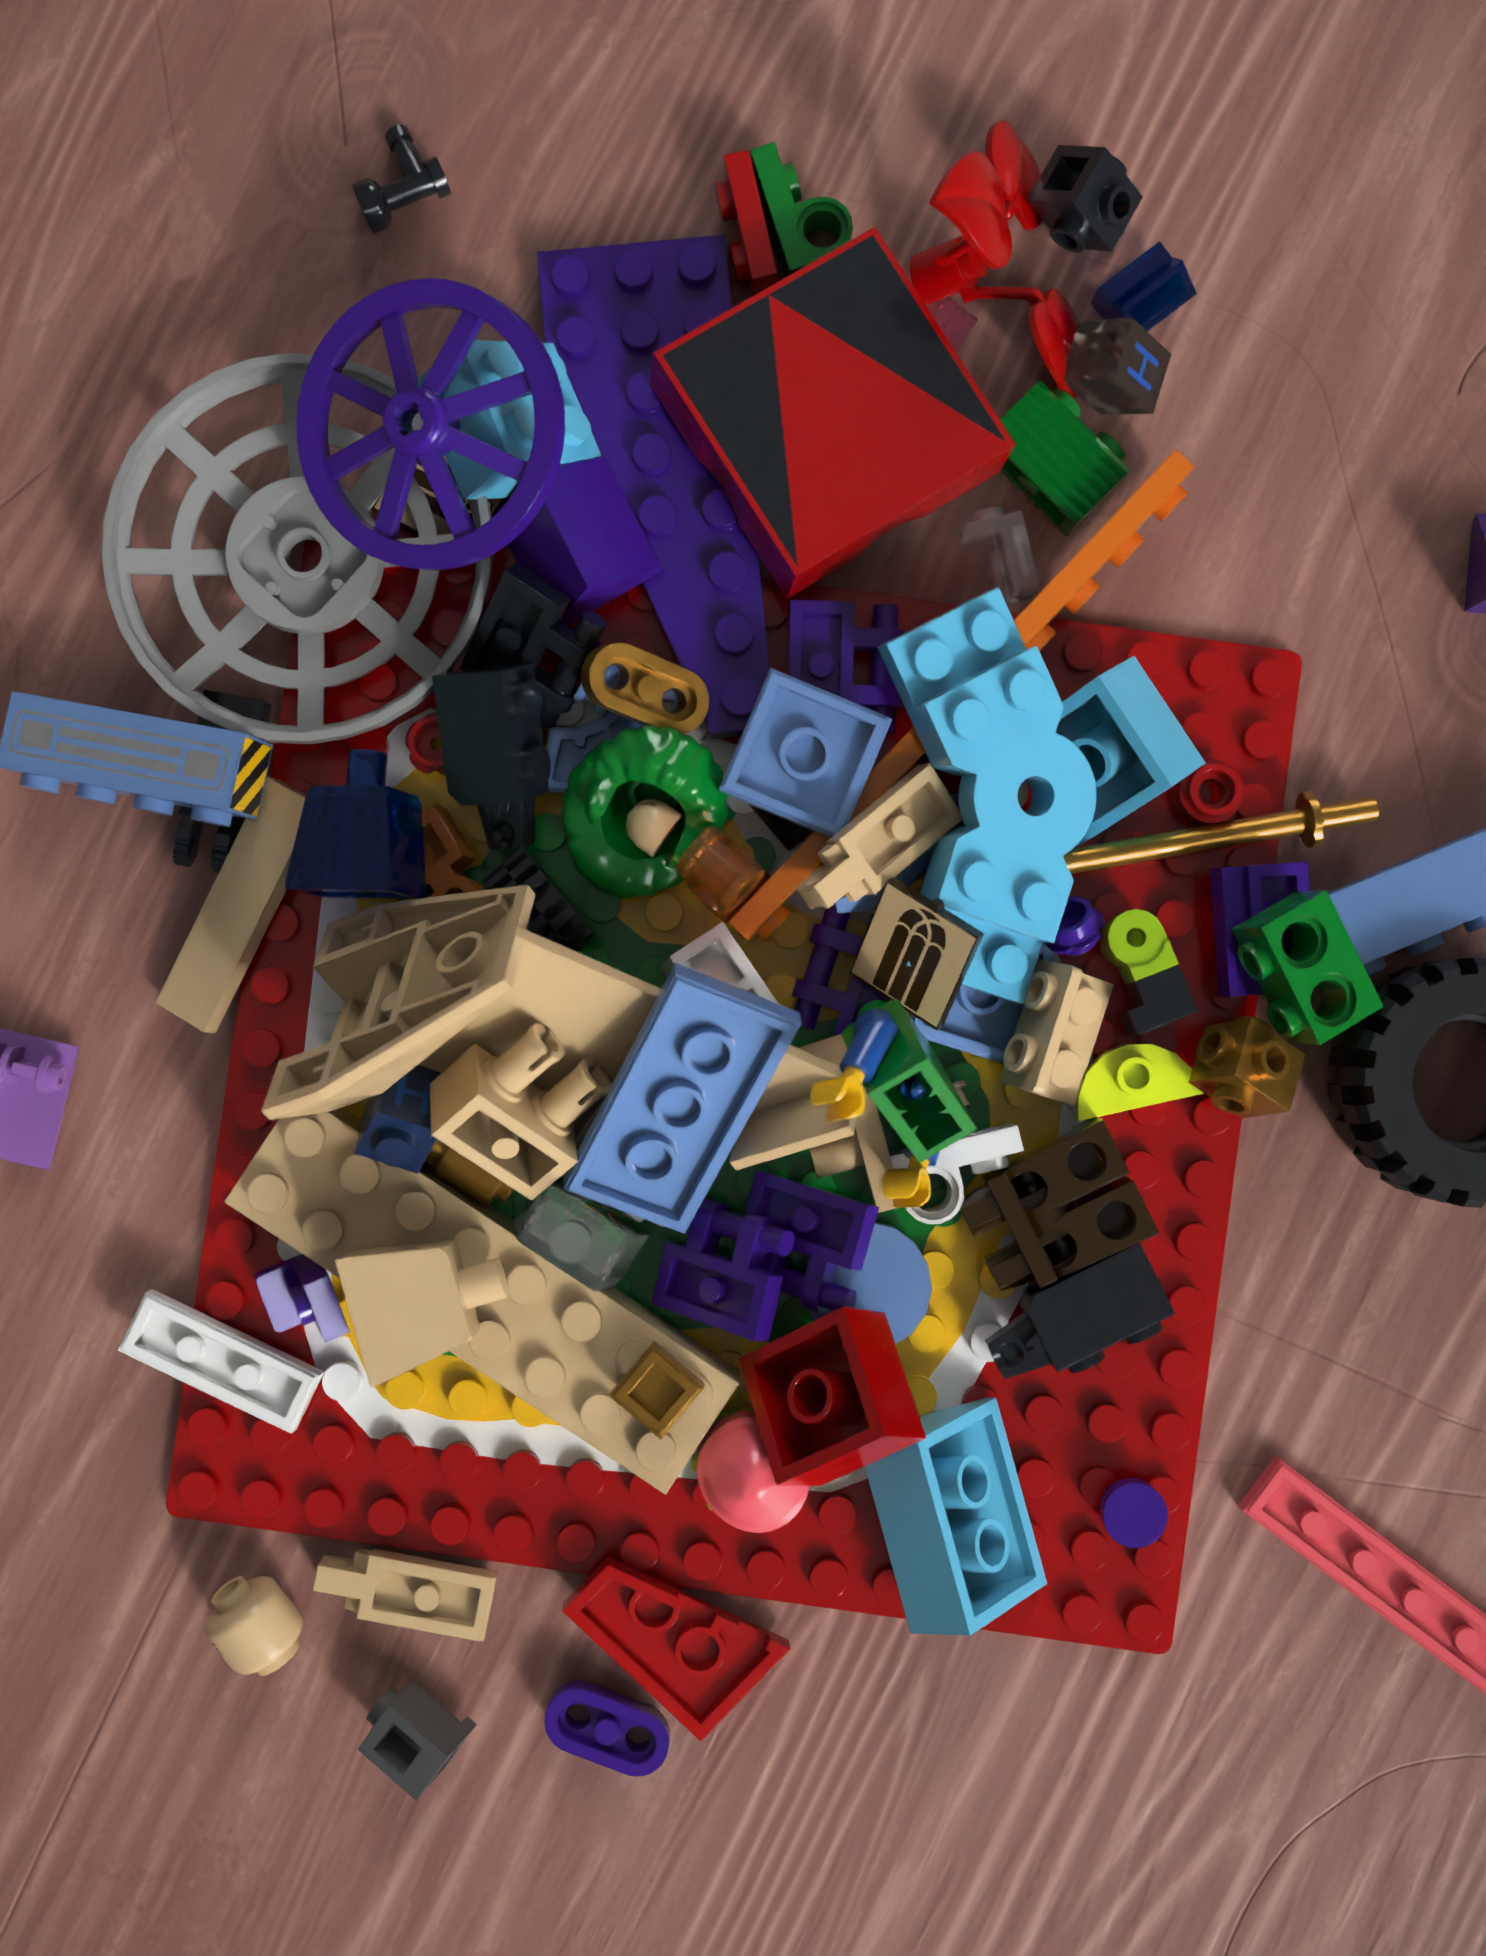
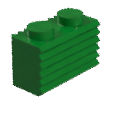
[1000,380,1131,537]

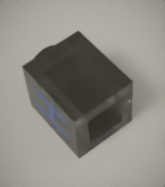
[1064,318,1171,415]

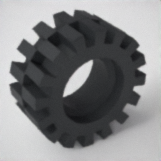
[481,846,596,952]

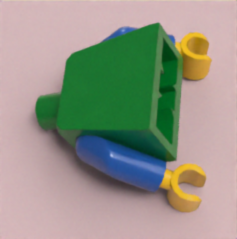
[810,1000,977,1208]

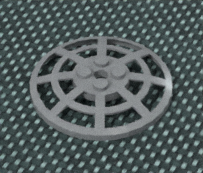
[102,353,494,744]

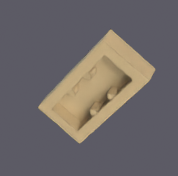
[809,1084,895,1213]

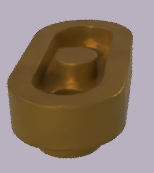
[581,643,709,734]

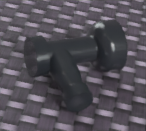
[352,125,451,234]

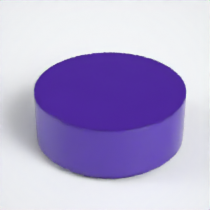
[1099,1478,1168,1548]

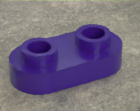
[544,1680,670,1777]

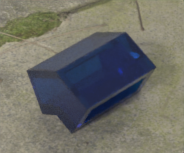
[1090,241,1197,341]

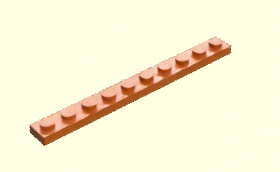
[728,449,1195,942]

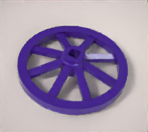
[296,278,565,571]

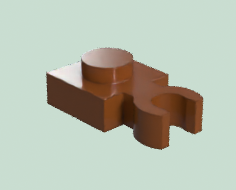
[386,804,485,897]

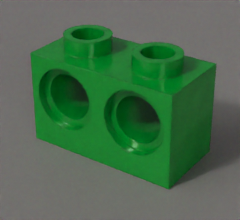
[1232,890,1384,1045]

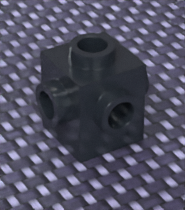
[1027,145,1143,253]

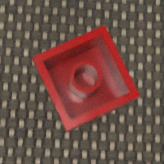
[739,1306,927,1486]

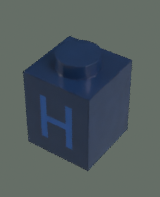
[355,1065,441,1174]

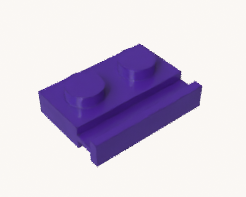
[1210,861,1316,997]

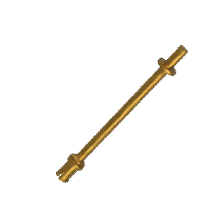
[910,791,1379,893]

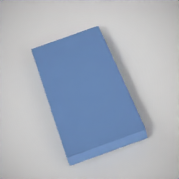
[563,963,801,1234]

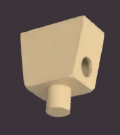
[335,1240,509,1387]

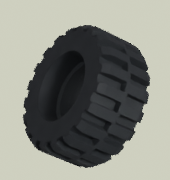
[1327,957,1486,1208]

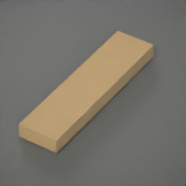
[155,776,327,1033]

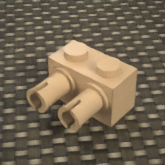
[430,1023,612,1201]

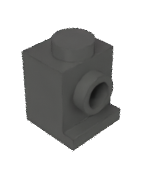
[357,1681,477,1801]

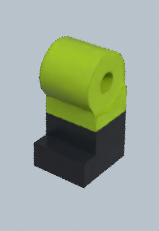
[1099,909,1198,1037]

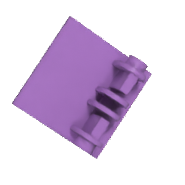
[0,1028,80,1170]

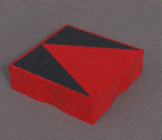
[650,227,1016,599]

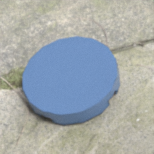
[805,1222,932,1344]

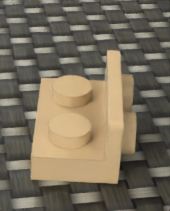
[999,959,1114,1107]

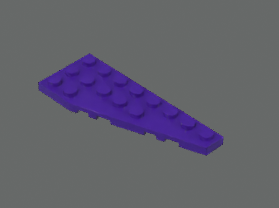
[537,235,770,739]

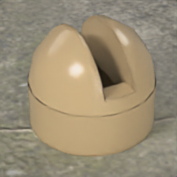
[625,799,682,857]

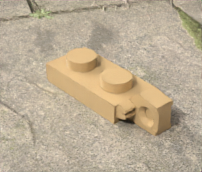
[796,763,962,910]
[313,1548,498,1642]

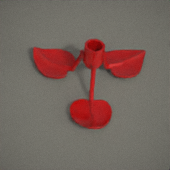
[909,120,1085,400]

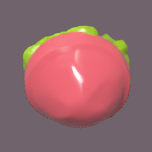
[691,1407,810,1533]

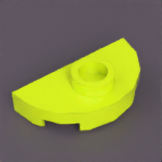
[1074,1044,1204,1121]

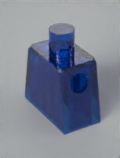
[285,749,427,900]

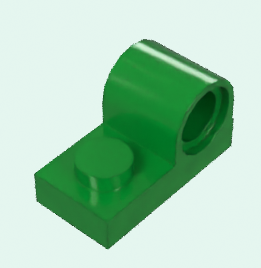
[750,142,853,279]

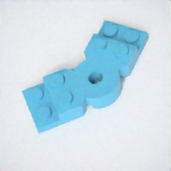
[878,587,1097,1004]

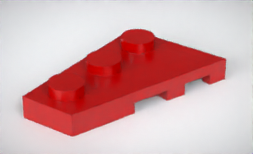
[562,1557,791,1741]

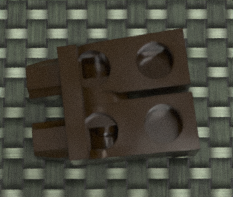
[960,1117,1160,1291]

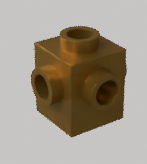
[1188,1016,1305,1119]

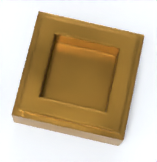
[609,1341,705,1440]

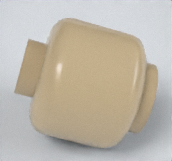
[205,1576,303,1676]

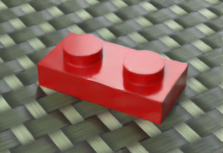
[715,150,777,297]

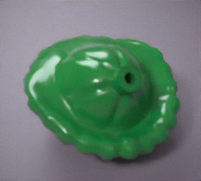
[561,725,728,899]

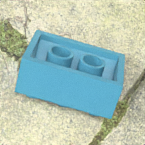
[865,1397,1047,1636]

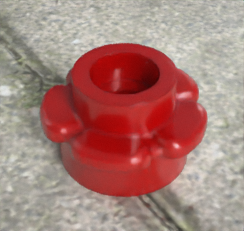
[405,712,446,775]

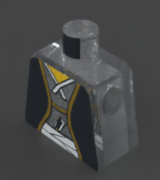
[513,1177,650,1292]

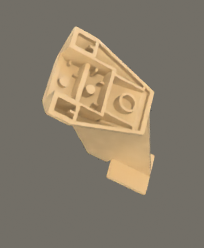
[261,885,856,1170]

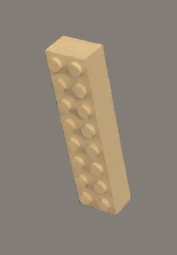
[224,1107,739,1495]

